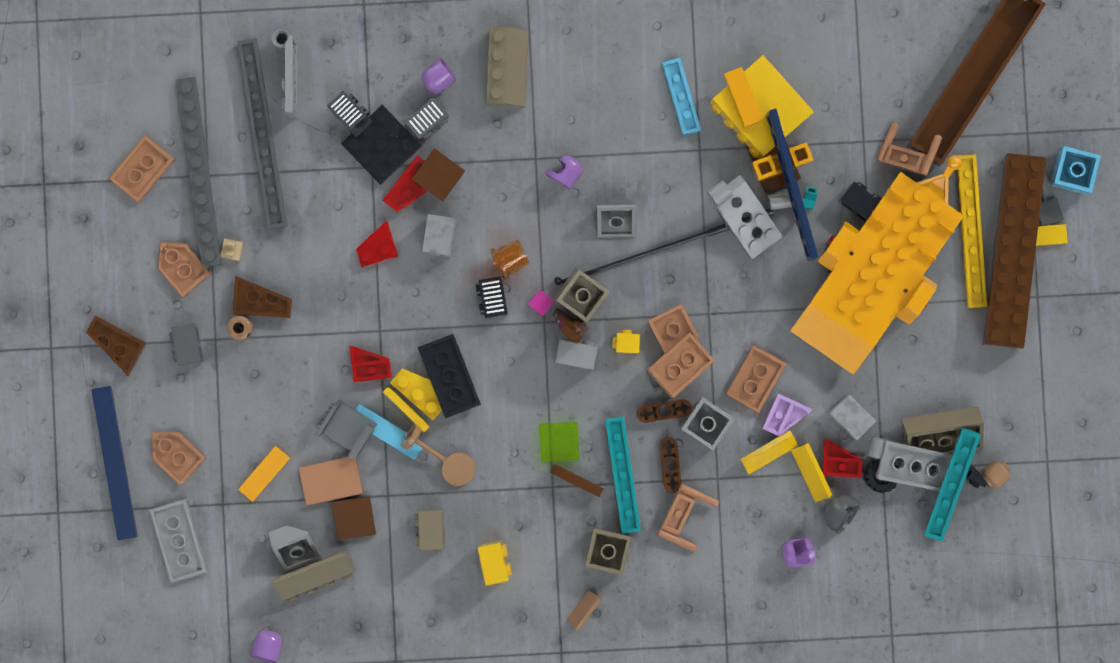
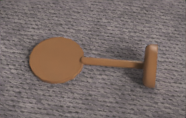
[401,425,475,486]

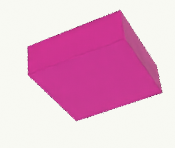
[528,290,555,317]

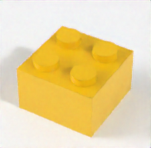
[478,540,512,586]

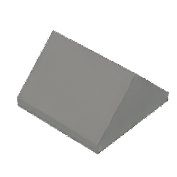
[597,205,636,237]

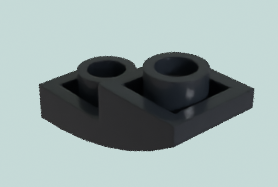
[966,464,987,489]

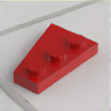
[382,155,428,212]

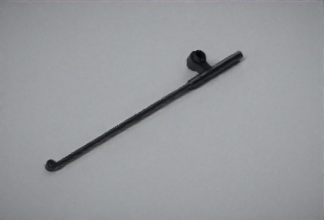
[554,209,774,285]

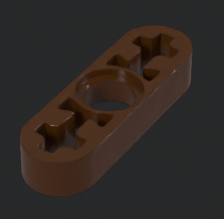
[637,399,692,423]
[660,437,681,493]
[550,464,603,497]

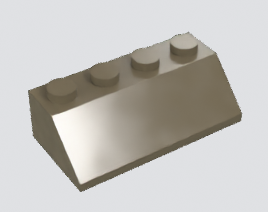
[487,26,528,107]
[902,406,984,454]
[271,549,356,602]

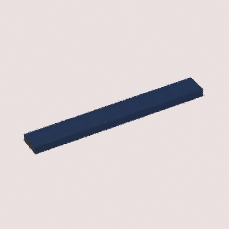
[766,109,818,261]
[91,386,138,540]

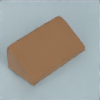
[567,590,601,631]

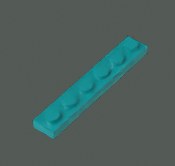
[605,417,641,534]
[924,428,981,542]

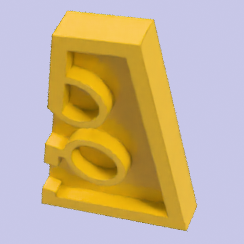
[390,368,442,421]

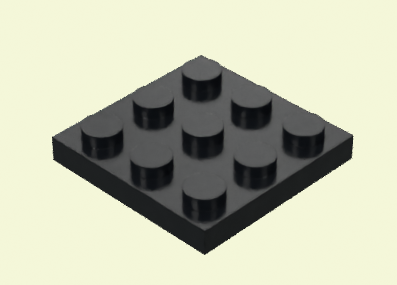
[341,104,422,186]

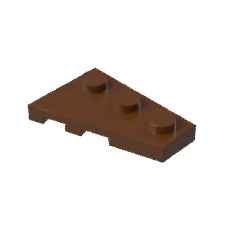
[233,276,292,318]
[553,308,588,343]
[86,316,147,376]

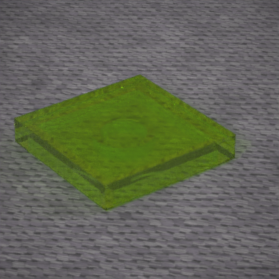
[539,422,580,462]

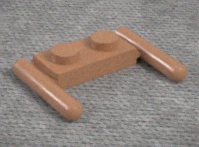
[877,122,942,176]
[657,484,719,552]

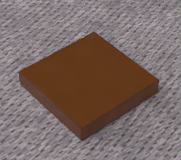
[412,148,465,202]
[332,496,376,540]

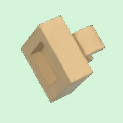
[221,238,244,261]

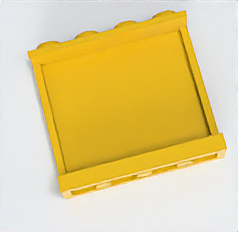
[710,55,814,159]

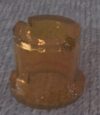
[490,240,530,280]

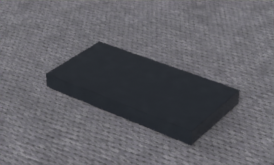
[418,334,481,419]

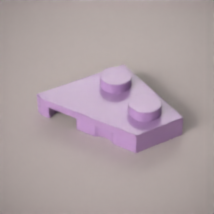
[762,394,812,436]

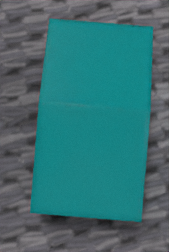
[803,186,818,210]

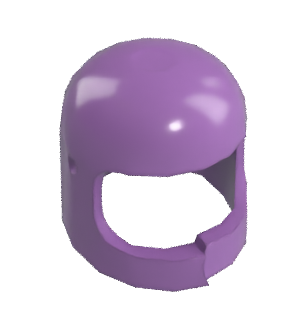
[422,57,456,94]
[545,155,583,189]
[782,537,815,568]
[250,630,283,663]

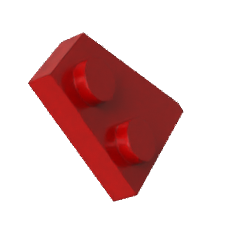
[356,221,398,268]
[349,346,393,383]
[822,439,862,478]

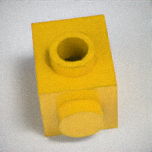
[612,330,640,354]

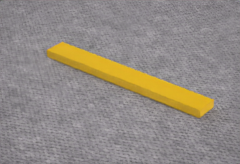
[957,154,987,308]

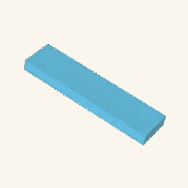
[662,57,701,136]
[356,404,425,460]

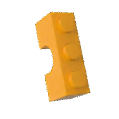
[751,142,813,182]

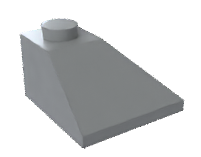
[269,525,321,572]

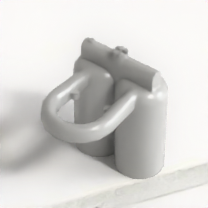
[767,193,804,225]

